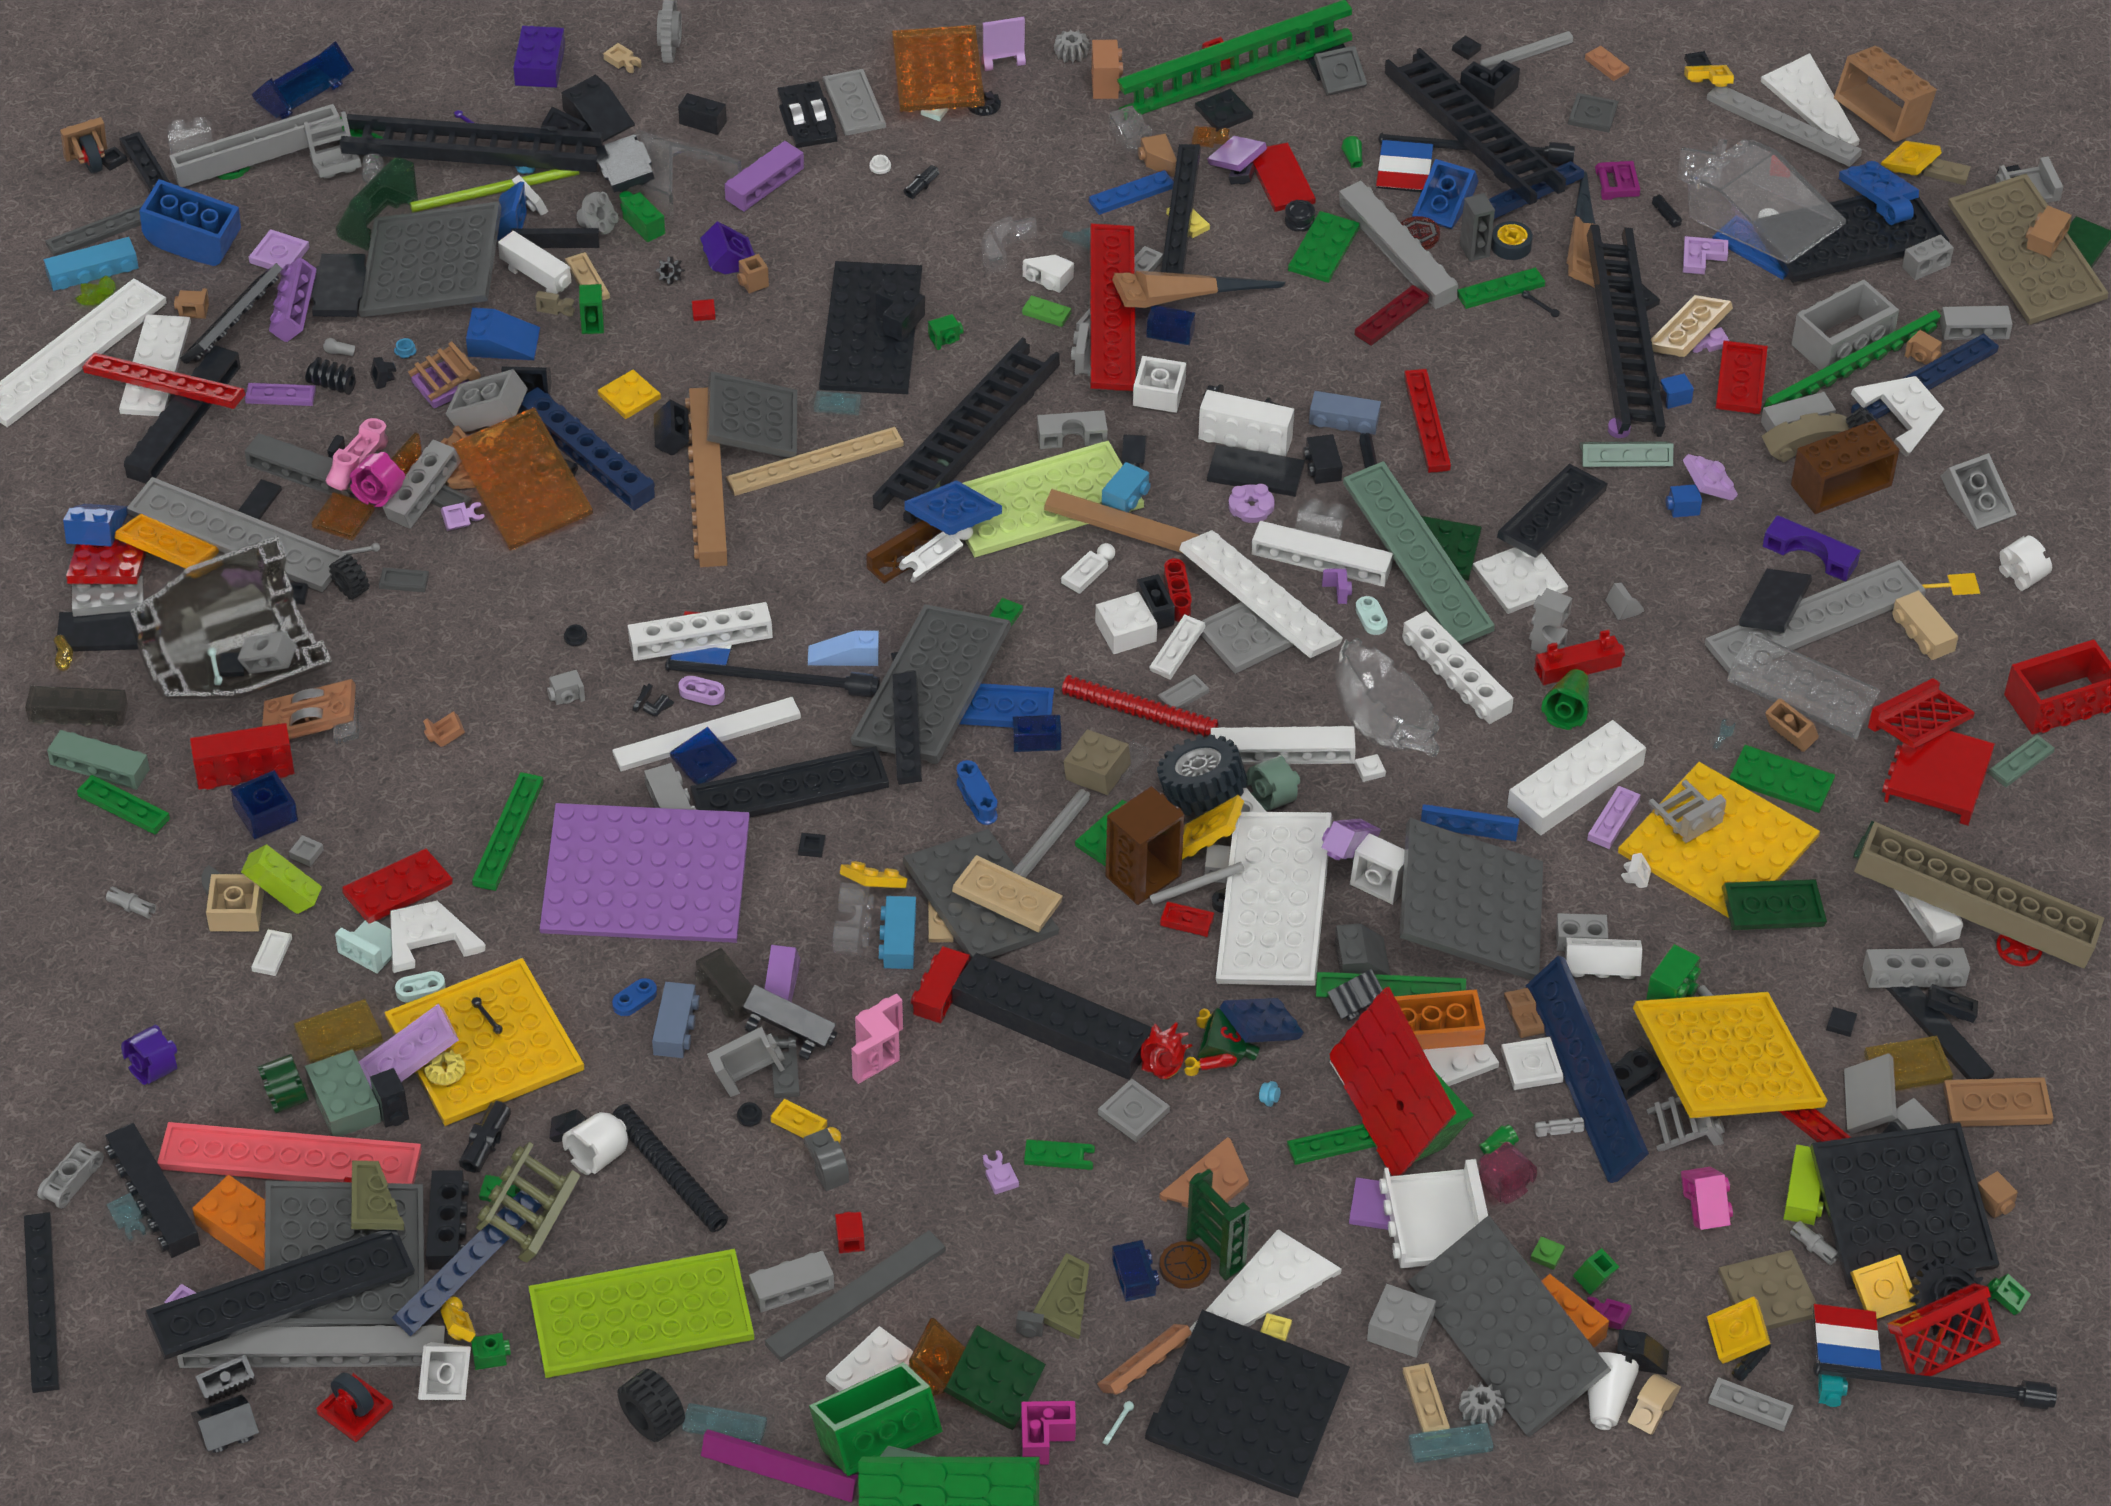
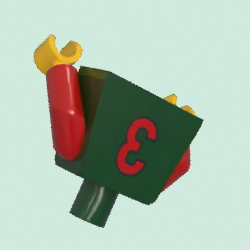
[1184,1008,1260,1076]

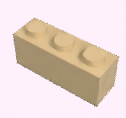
[1892,590,1958,660]

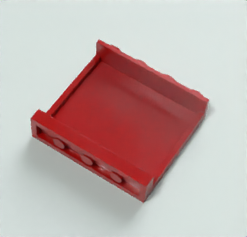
[1882,725,1995,826]

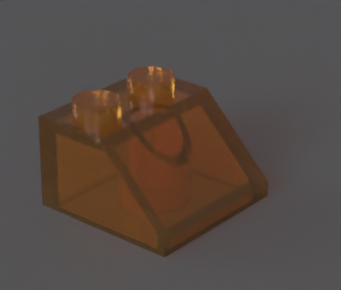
[909,1318,965,1396]

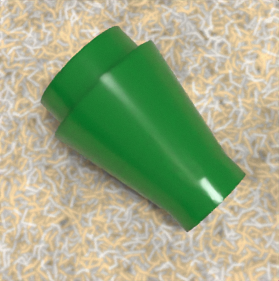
[1341,136,1363,168]
[1479,1124,1519,1157]

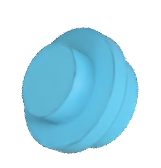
[1259,1081,1281,1107]

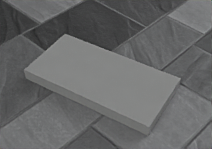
[823,69,886,136]

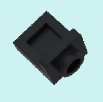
[549,1109,588,1142]

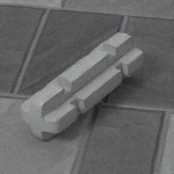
[1534,1117,1585,1137]

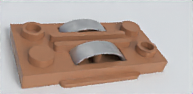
[262,679,356,739]

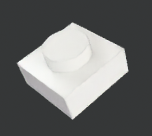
[1355,754,1386,782]

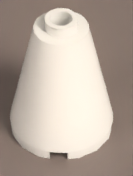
[1588,1352,1639,1430]

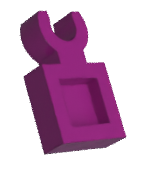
[1587,1297,1632,1330]

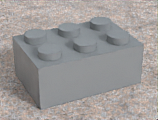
[446,369,527,432]

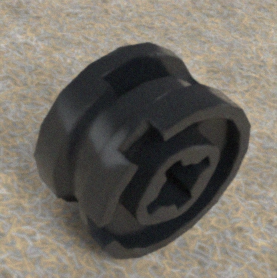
[1285,200,1315,232]

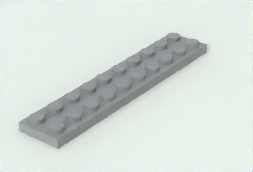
[127,477,346,592]
[1705,560,1926,675]

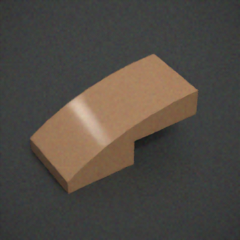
[1504,988,1544,1038]

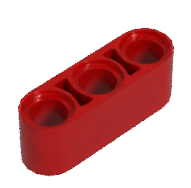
[1164,558,1192,622]

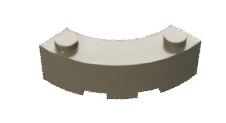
[1761,413,1849,462]

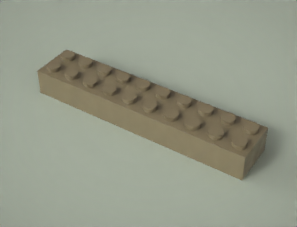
[1854,822,2104,969]

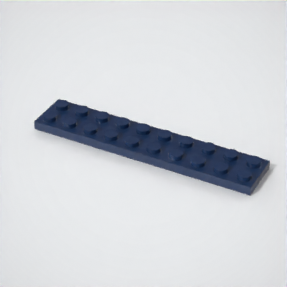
[1525,956,1649,1183]

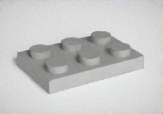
[72,576,144,617]

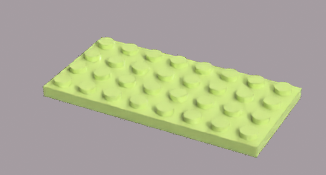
[963,441,1144,558]

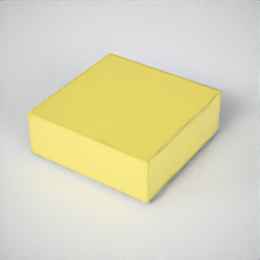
[1260,1313,1292,1342]

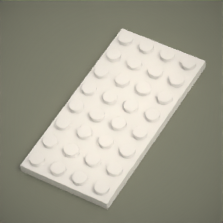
[1216,812,1332,986]

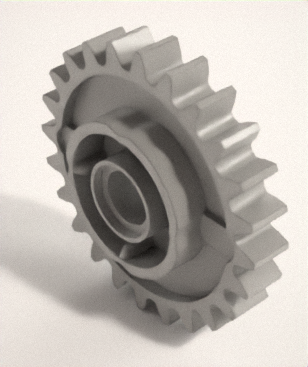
[657,0,682,63]

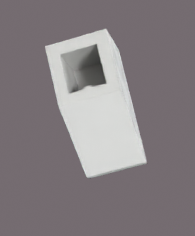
[1023,255,1074,293]

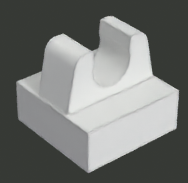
[1621,853,1651,888]

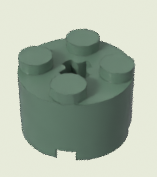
[1246,755,1300,811]

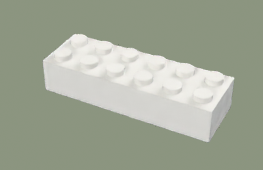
[1507,720,1646,836]

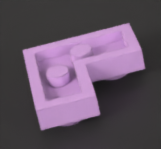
[1683,236,1728,274]

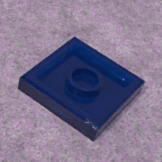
[670,727,737,785]

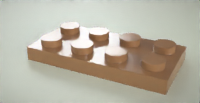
[1943,1077,2053,1127]

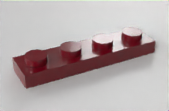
[1355,285,1429,346]

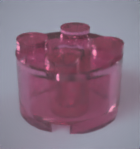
[1479,1142,1537,1204]

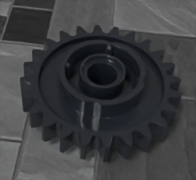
[1909,1257,1992,1339]

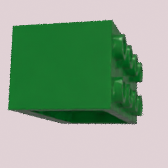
[809,1362,943,1476]

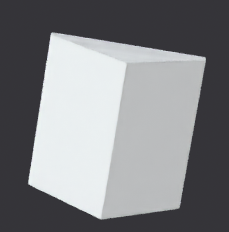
[418,1342,471,1400]

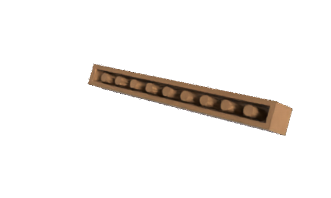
[685,387,728,567]

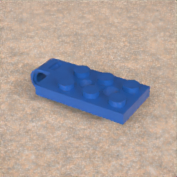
[1839,161,1919,225]

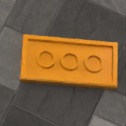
[115,514,219,572]

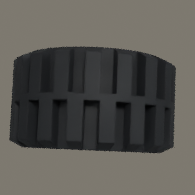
[617,1368,685,1442]

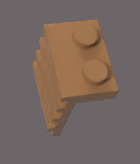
[408,341,481,401]

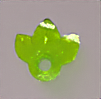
[75,276,116,306]

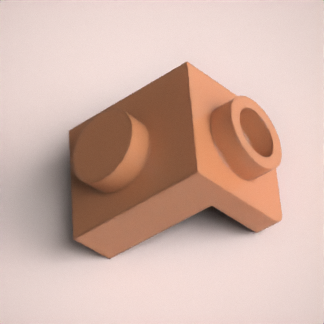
[423,711,465,747]

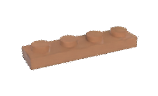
[1097,1324,1192,1394]

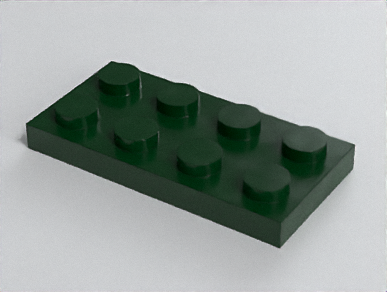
[1722,879,1827,930]

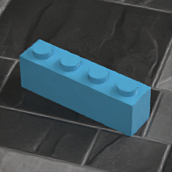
[44,237,139,291]

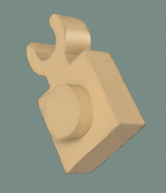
[603,43,642,73]

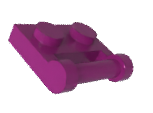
[1595,161,1640,200]

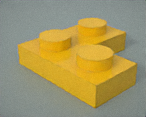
[1684,65,1734,87]
[840,861,907,888]

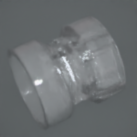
[362,154,384,183]

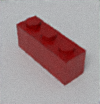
[911,946,970,1024]

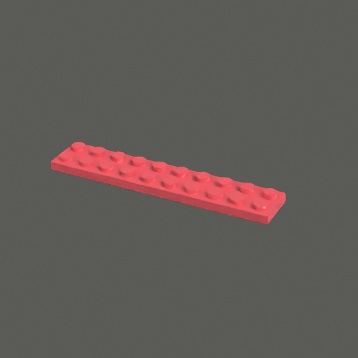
[157,1122,422,1184]

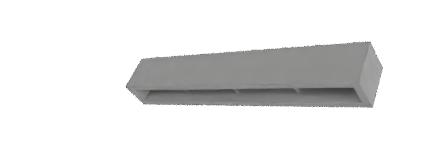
[169,104,343,187]
[1339,181,1458,309]

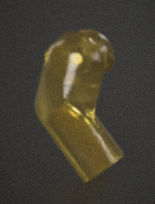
[53,635,73,671]

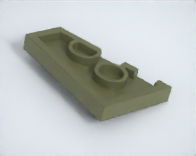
[351,1160,404,1230]
[1033,1253,1089,1339]

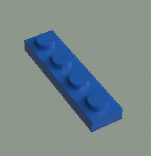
[1089,170,1174,215]

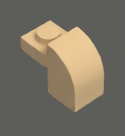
[1628,1374,1681,1435]

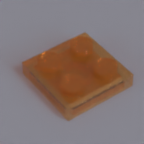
[312,492,375,541]

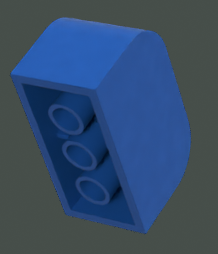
[139,179,241,266]

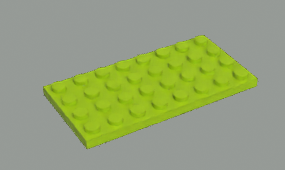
[528,1249,754,1378]

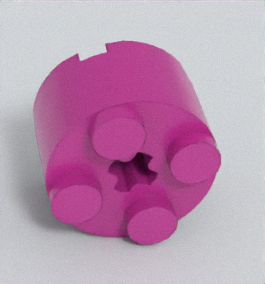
[349,452,405,507]

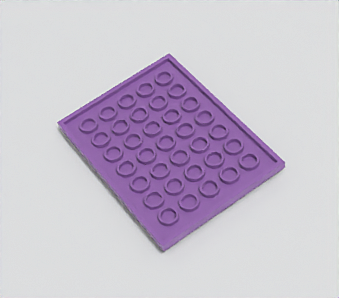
[540,803,750,943]

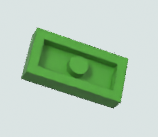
[1022,295,1071,327]

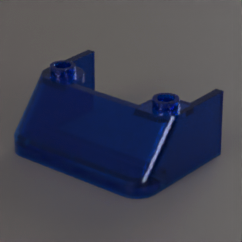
[252,41,354,120]

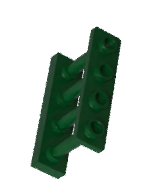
[1186,1169,1250,1281]

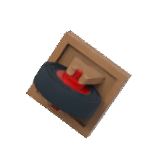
[60,117,107,174]

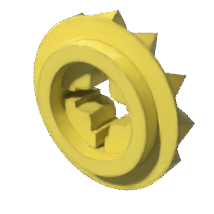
[424,1050,465,1085]

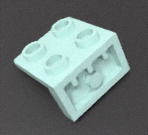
[335,920,392,974]

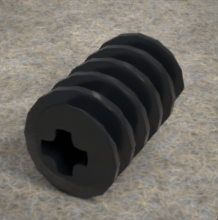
[305,357,356,395]

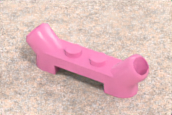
[325,418,388,491]

